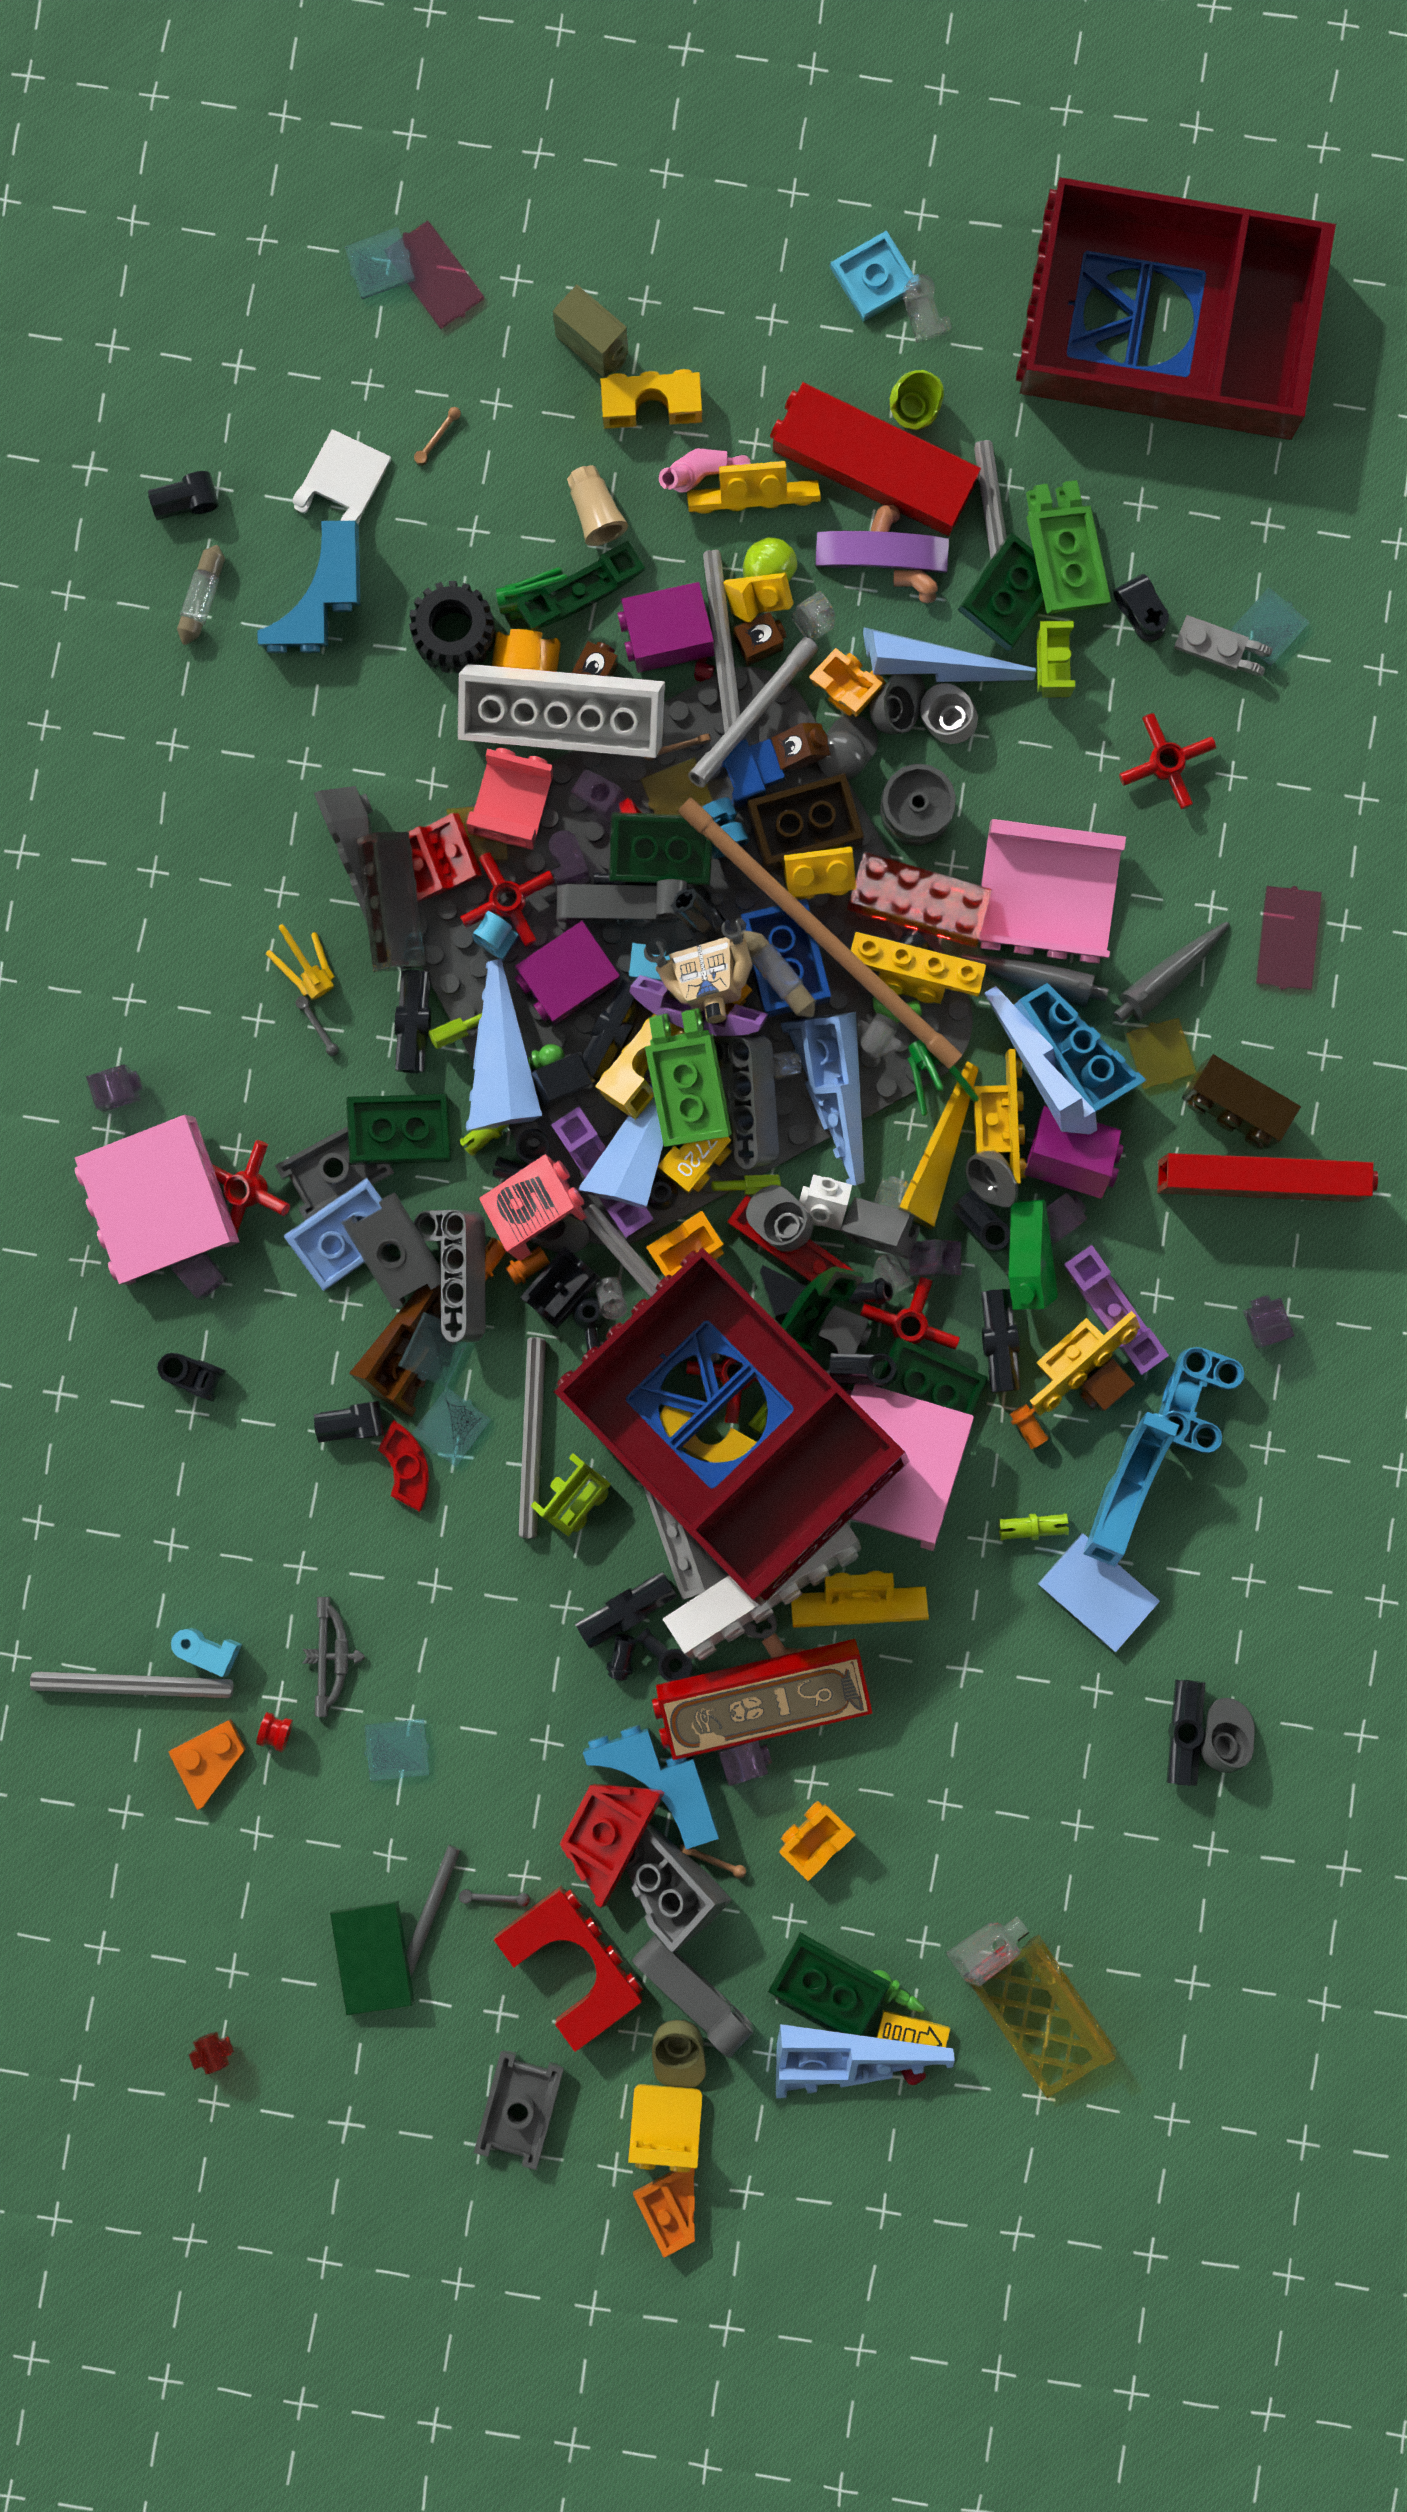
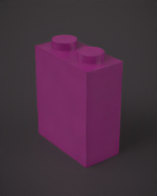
[617,582,715,673]
[514,921,621,1026]
[1024,1106,1124,1199]

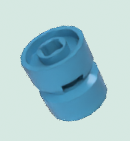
[702,797,749,859]

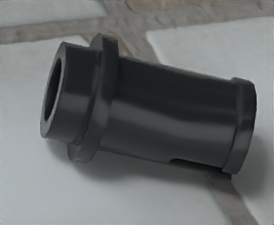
[492,1156,531,1180]
[849,1278,893,1305]
[606,1634,637,1680]

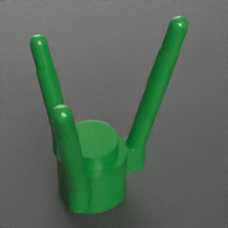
[496,567,568,620]
[907,1039,979,1116]

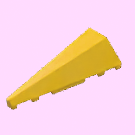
[898,1061,979,1230]

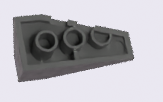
[314,786,373,929]
[626,1822,732,1953]

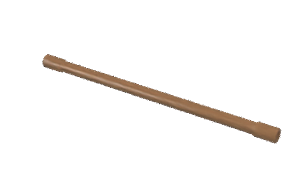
[677,797,963,1069]

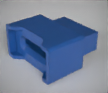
[721,739,785,808]

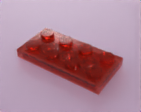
[847,852,992,948]

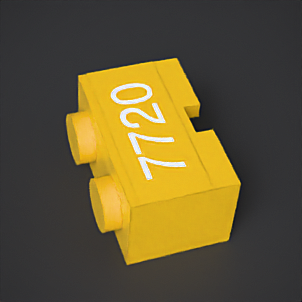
[657,1137,732,1195]

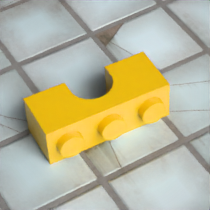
[600,369,702,429]
[595,1014,685,1120]
[660,1405,757,1463]

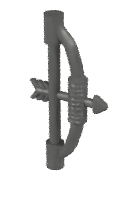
[302,1597,365,1717]

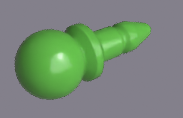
[527,1044,565,1071]
[872,1970,925,2012]

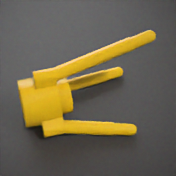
[266,924,335,1000]

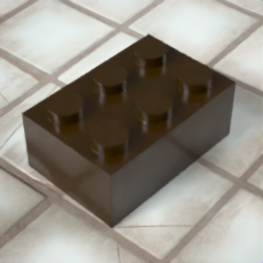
[747,773,864,872]
[1182,1054,1301,1149]

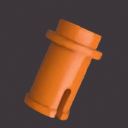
[485,1237,507,1281]
[505,1246,550,1285]
[1010,1404,1049,1449]

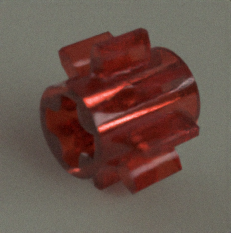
[188,2031,234,2075]

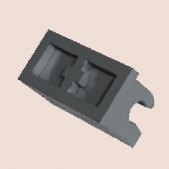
[840,1197,920,1259]

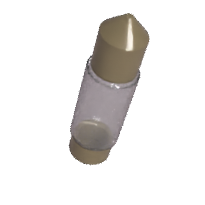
[177,545,225,645]
[743,931,816,1017]

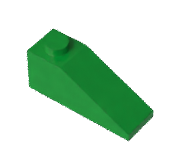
[1008,1200,1058,1310]

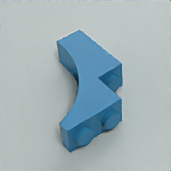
[257,521,361,653]
[1083,1412,1179,1567]
[583,1725,719,1849]

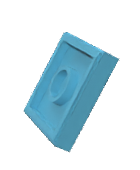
[830,230,920,322]

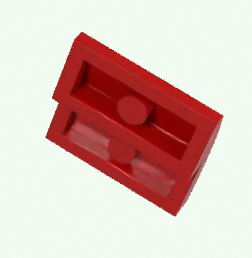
[392,813,482,902]

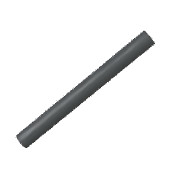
[407,1845,461,1977]

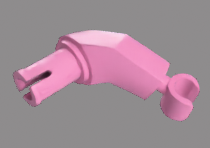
[659,448,751,492]

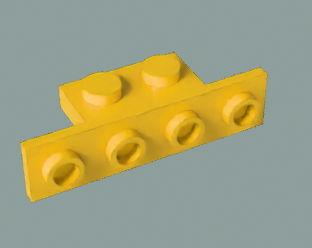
[687,461,821,514]
[851,932,986,1004]
[973,1049,1026,1186]
[1030,1311,1140,1416]
[791,1571,929,1628]

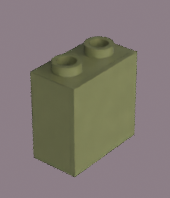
[552,284,628,378]

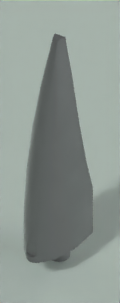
[1113,922,1230,1023]
[961,954,1109,1008]

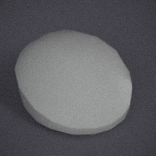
[920,683,978,744]

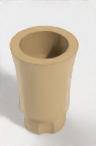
[567,465,628,546]

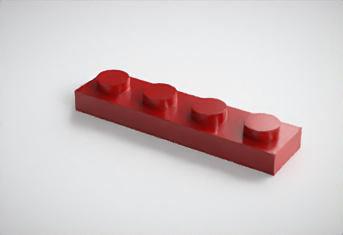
[727,1195,854,1282]

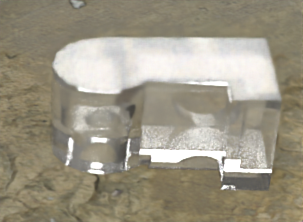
[903,274,952,343]
[791,591,835,641]

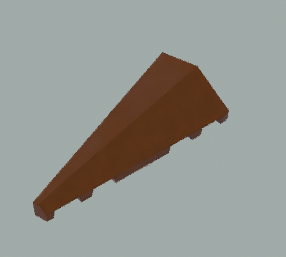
[349,1257,464,1417]

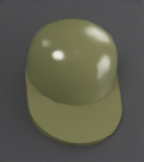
[652,2019,706,2088]

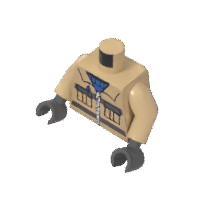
[644,918,753,1024]

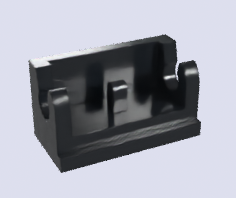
[520,1246,601,1329]

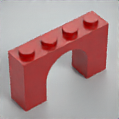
[493,1885,643,2052]

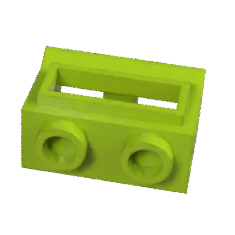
[1036,621,1075,698]
[531,1453,611,1537]

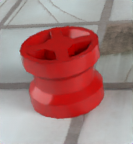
[256,1712,293,1753]

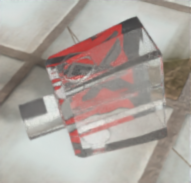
[946,1917,1029,1986]

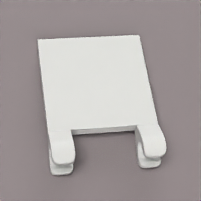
[293,429,391,525]

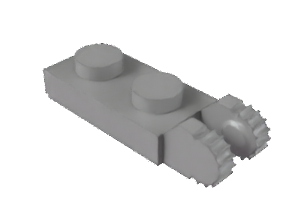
[1174,615,1273,677]

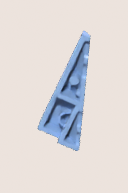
[863,627,1036,682]
[466,959,542,1131]
[985,986,1097,1134]
[781,1012,865,1185]
[578,1083,663,1209]
[776,2024,955,2098]

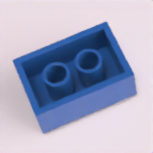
[741,898,831,1018]

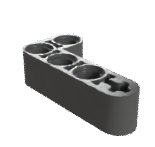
[556,879,688,925]
[714,1034,779,1169]
[414,1210,486,1343]
[632,1934,754,2059]

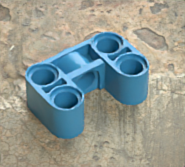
[1158,1347,1244,1453]

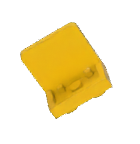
[784,847,856,900]
[628,2084,702,2172]

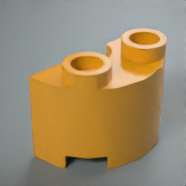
[492,629,561,672]
[809,648,886,717]
[646,1211,724,1276]
[779,1801,856,1881]

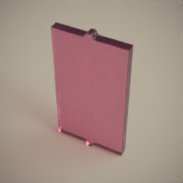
[384,220,484,329]
[1256,886,1322,990]

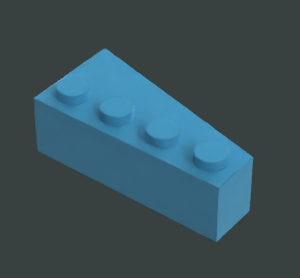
[1014,983,1146,1112]

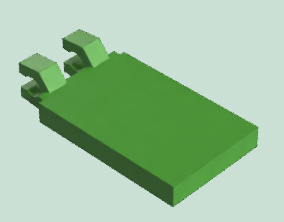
[1026,480,1111,614]
[645,1008,732,1147]

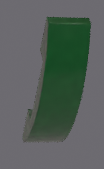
[515,541,645,631]
[781,1267,864,1356]

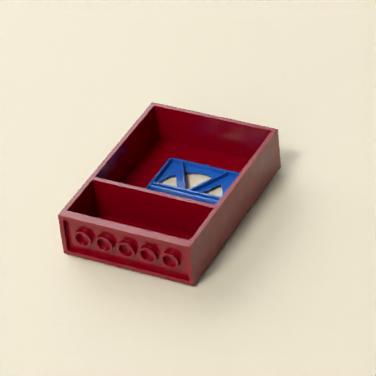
[1015,177,1336,440]
[553,1247,910,1606]

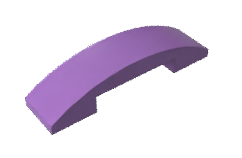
[815,531,949,573]
[629,975,768,1036]
[551,1107,653,1238]
[1064,1245,1169,1375]

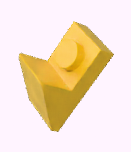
[723,573,794,622]

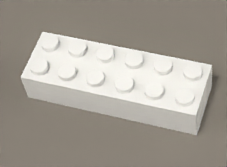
[458,664,665,758]
[663,1523,862,1661]

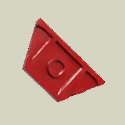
[559,1784,665,1908]

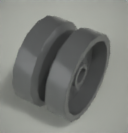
[880,764,956,846]

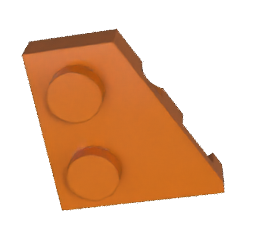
[168,1719,246,1810]
[632,2168,695,2258]

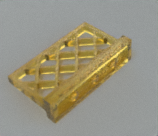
[970,1934,1116,2098]

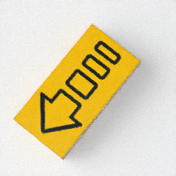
[876,2010,950,2047]

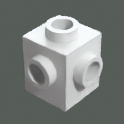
[799,1175,852,1230]

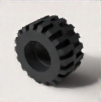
[409,581,495,673]

